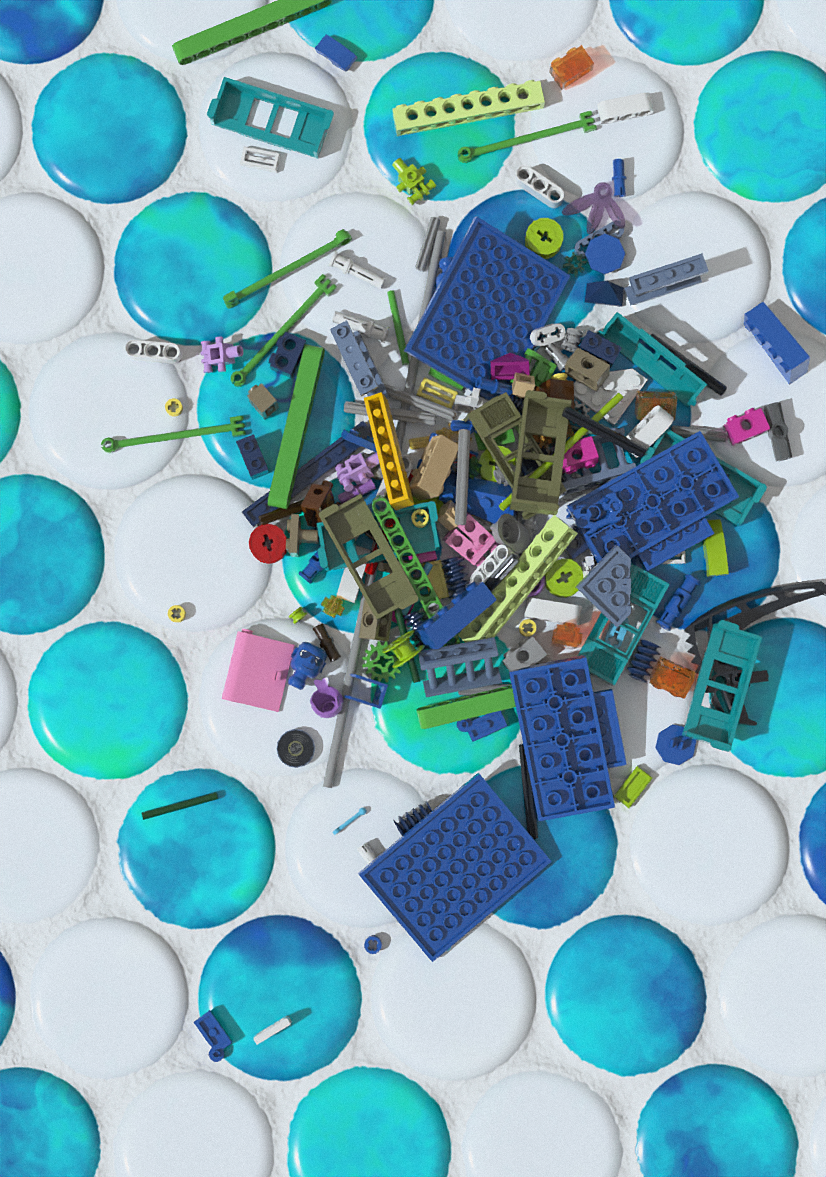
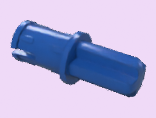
[612,158,627,197]
[475,376,512,396]
[450,420,477,434]

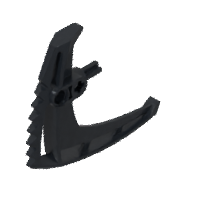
[684,581,826,726]

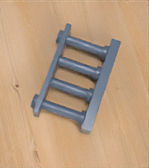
[624,253,709,306]
[330,320,390,399]
[550,428,636,496]
[418,637,502,697]

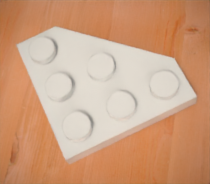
[574,369,647,426]

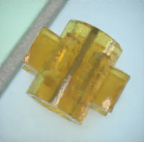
[321,595,345,618]

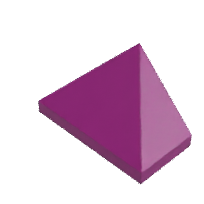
[491,352,530,380]

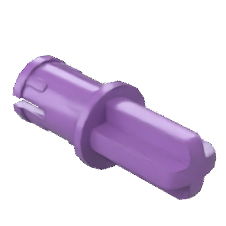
[338,478,376,504]

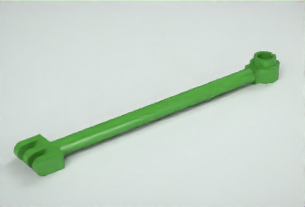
[458,111,597,163]
[223,229,352,309]
[231,274,337,387]
[101,416,246,453]

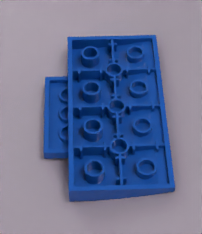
[567,431,739,572]
[509,655,627,821]

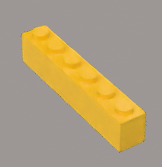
[364,392,414,510]

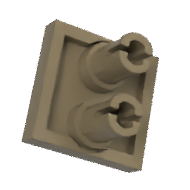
[286,514,319,557]

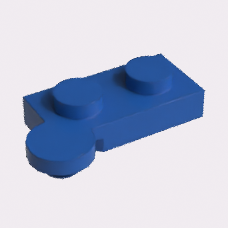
[341,429,377,453]
[457,711,507,742]
[194,1010,233,1062]

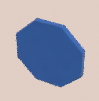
[585,234,625,274]
[655,724,696,765]

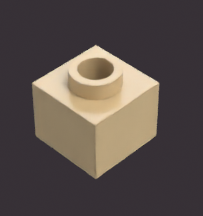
[512,373,535,398]
[437,500,459,531]

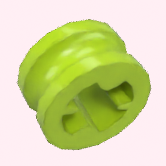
[288,606,307,624]

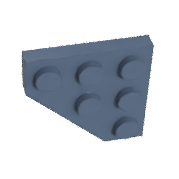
[576,545,631,628]

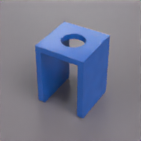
[343,674,388,709]

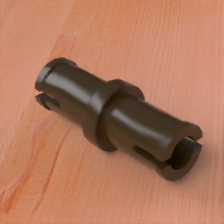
[312,623,341,662]

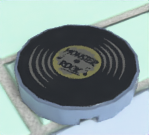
[276,729,315,768]

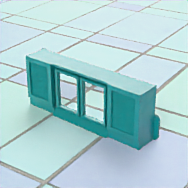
[207,77,334,159]
[597,312,707,407]
[640,429,767,526]
[317,501,440,571]
[577,564,670,686]
[682,620,762,752]

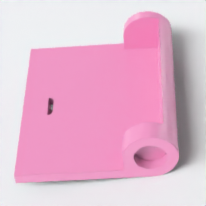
[221,629,295,712]

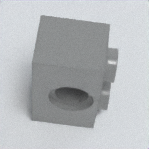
[502,637,547,671]

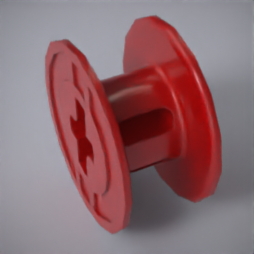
[249,524,287,564]

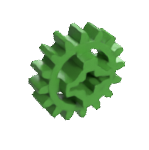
[362,641,404,683]

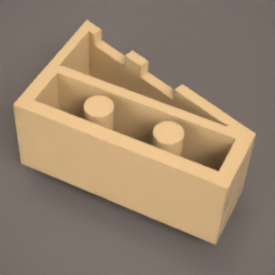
[409,435,458,501]

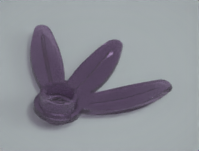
[562,182,625,234]

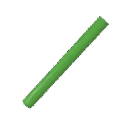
[387,290,410,365]

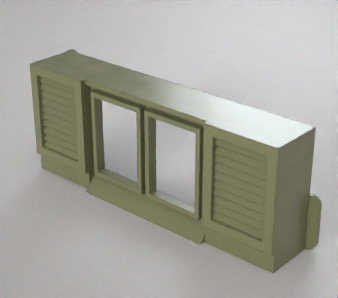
[510,390,572,515]
[463,392,567,520]
[319,494,418,620]

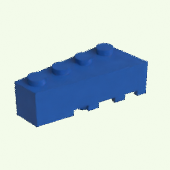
[744,302,810,385]
[439,473,518,523]
[414,581,497,649]

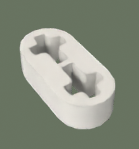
[530,324,565,346]

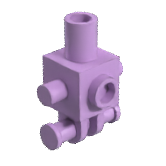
[201,337,243,373]
[335,453,380,491]

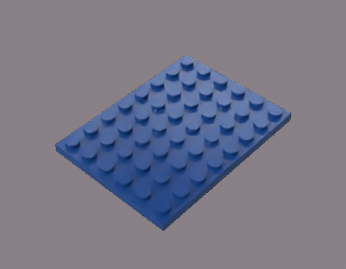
[404,217,570,401]
[358,773,552,962]

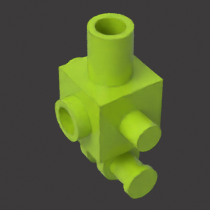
[392,158,437,206]

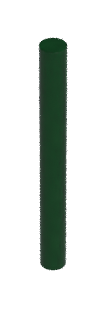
[394,608,420,683]
[141,792,218,820]

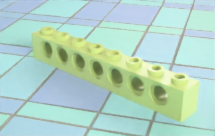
[393,80,545,136]
[458,515,578,643]

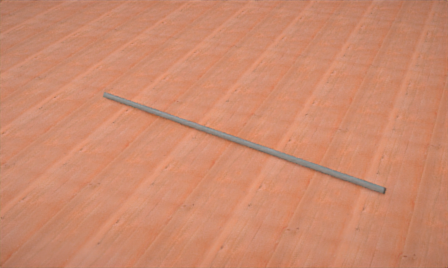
[323,230,446,788]

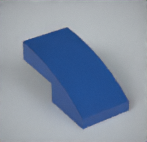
[315,34,357,72]

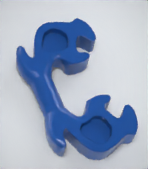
[572,493,623,535]

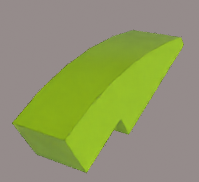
[703,519,729,577]

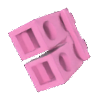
[442,513,499,567]

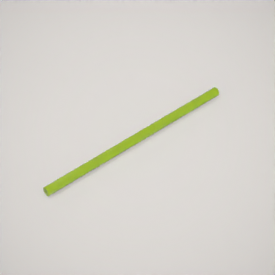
[499,393,623,511]

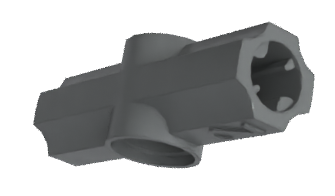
[763,402,793,462]

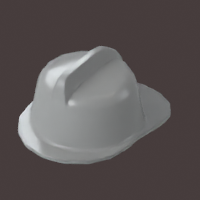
[490,514,531,553]

